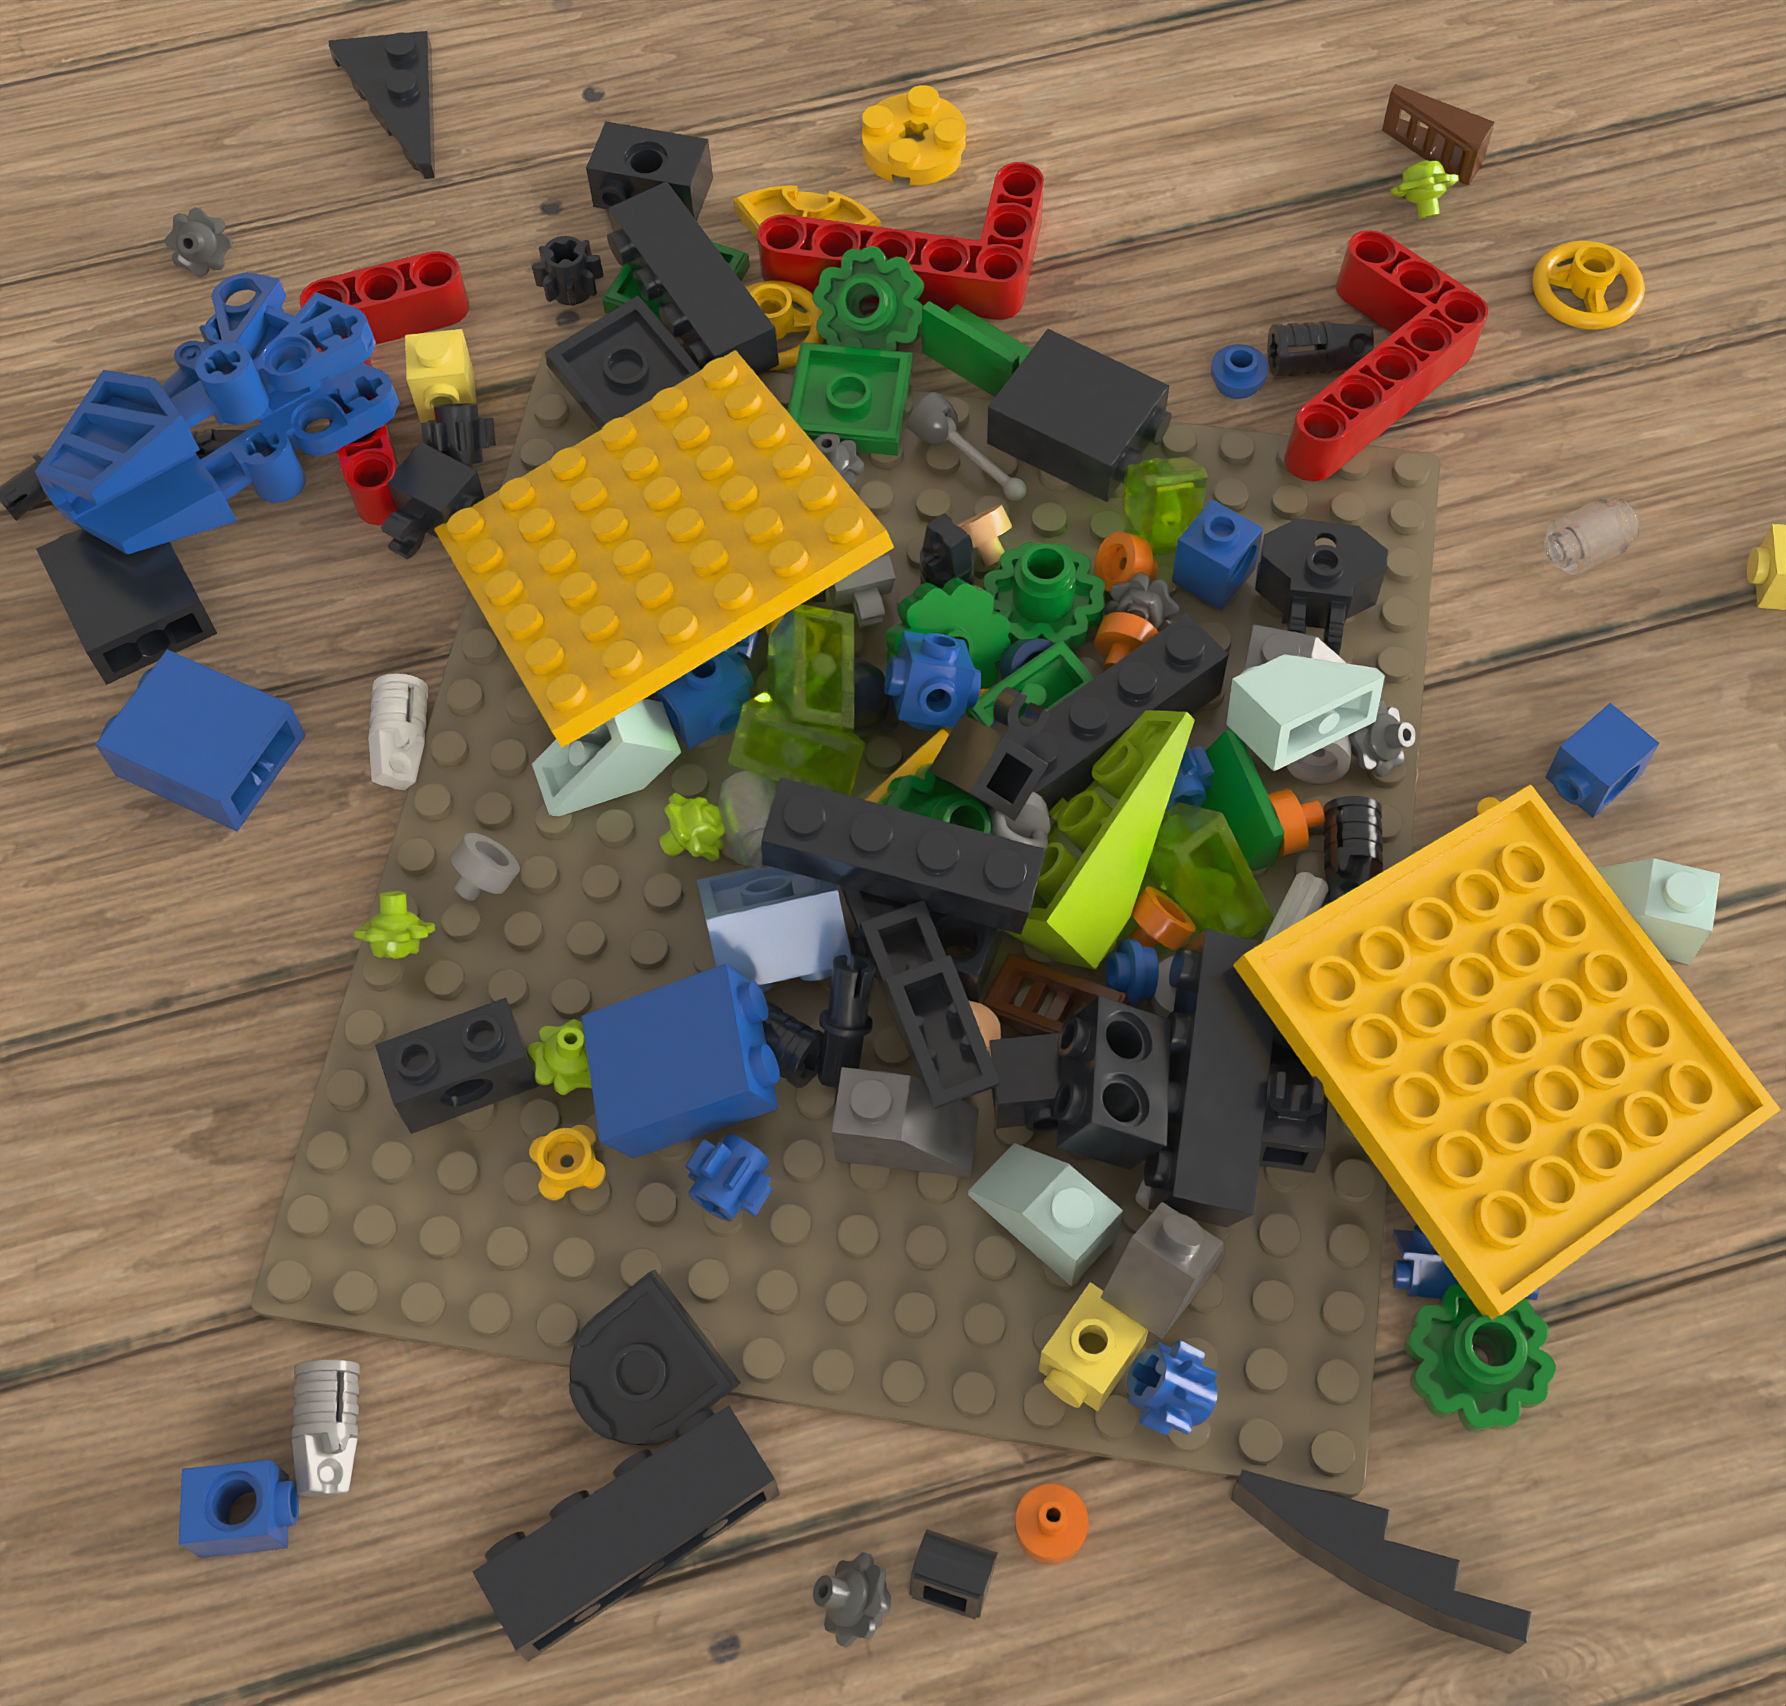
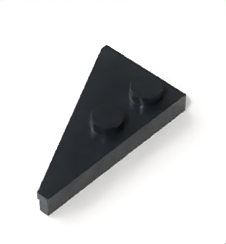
[329,31,435,179]

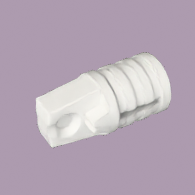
[368,674,428,790]

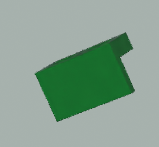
[922,301,1032,397]

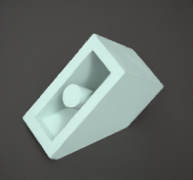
[1226,654,1385,771]
[532,699,681,816]
[1596,858,1720,965]
[968,1143,1123,1287]

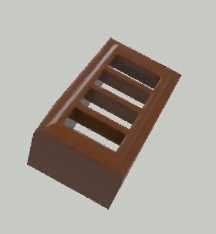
[1382,84,1495,185]
[982,953,1131,1036]

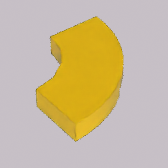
[733,185,882,240]

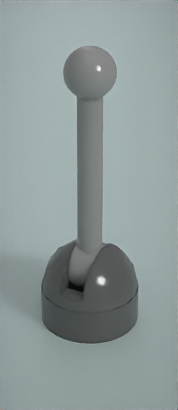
[907,392,1027,501]

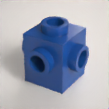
[884,630,981,731]
[654,650,754,750]

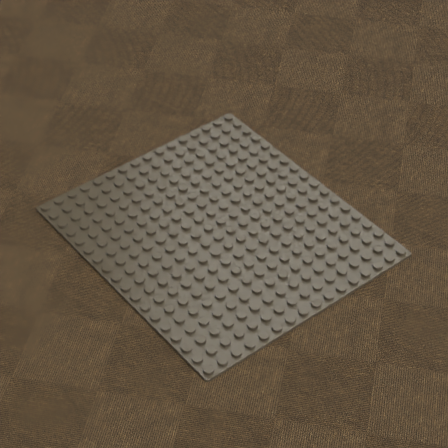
[251,346,1440,1498]

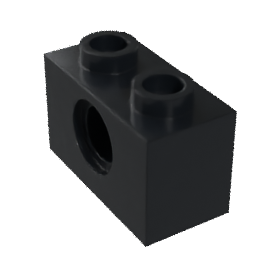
[586,121,713,221]
[375,997,539,1134]

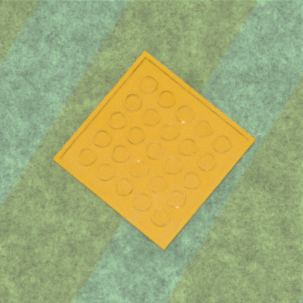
[434,350,894,748]
[1233,785,1781,1320]

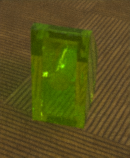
[1123,457,1208,556]
[768,604,854,733]
[728,690,865,796]
[1146,802,1275,939]

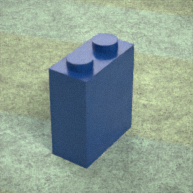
[95,649,306,832]
[582,964,780,1159]

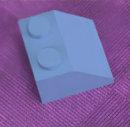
[696,865,851,992]

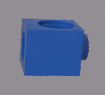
[1172,499,1264,611]
[1545,703,1659,818]
[179,1459,299,1558]

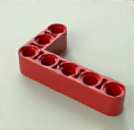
[757,162,1044,320]
[1284,230,1488,482]
[300,251,469,526]

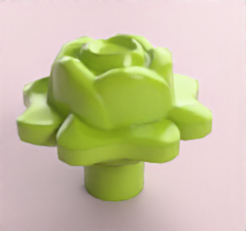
[1390,160,1459,219]
[659,793,726,862]
[354,891,435,959]
[527,1019,592,1095]

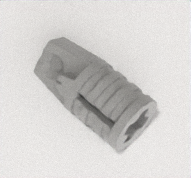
[291,1360,360,1498]

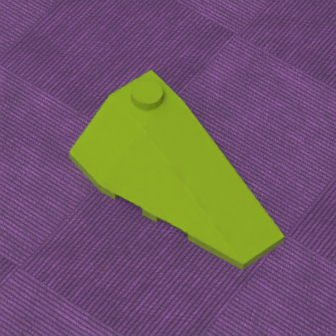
[1004,710,1195,970]

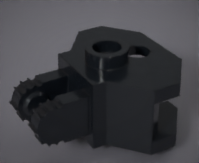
[1255,518,1388,655]

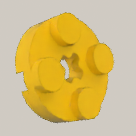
[861,85,966,186]

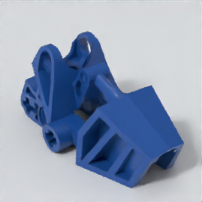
[35,272,400,554]

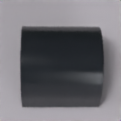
[909,1529,998,1619]

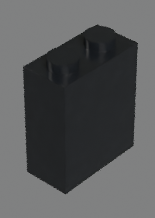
[987,329,1172,502]
[36,528,218,685]

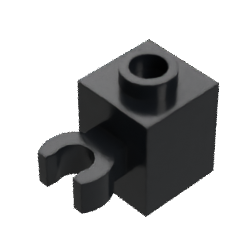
[381,442,485,559]
[928,686,1050,821]
[1259,1059,1328,1173]

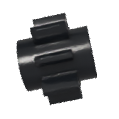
[532,236,604,306]
[421,403,496,465]

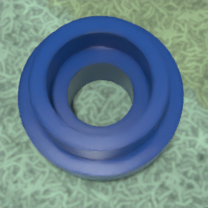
[1211,344,1269,399]
[1105,939,1159,1006]

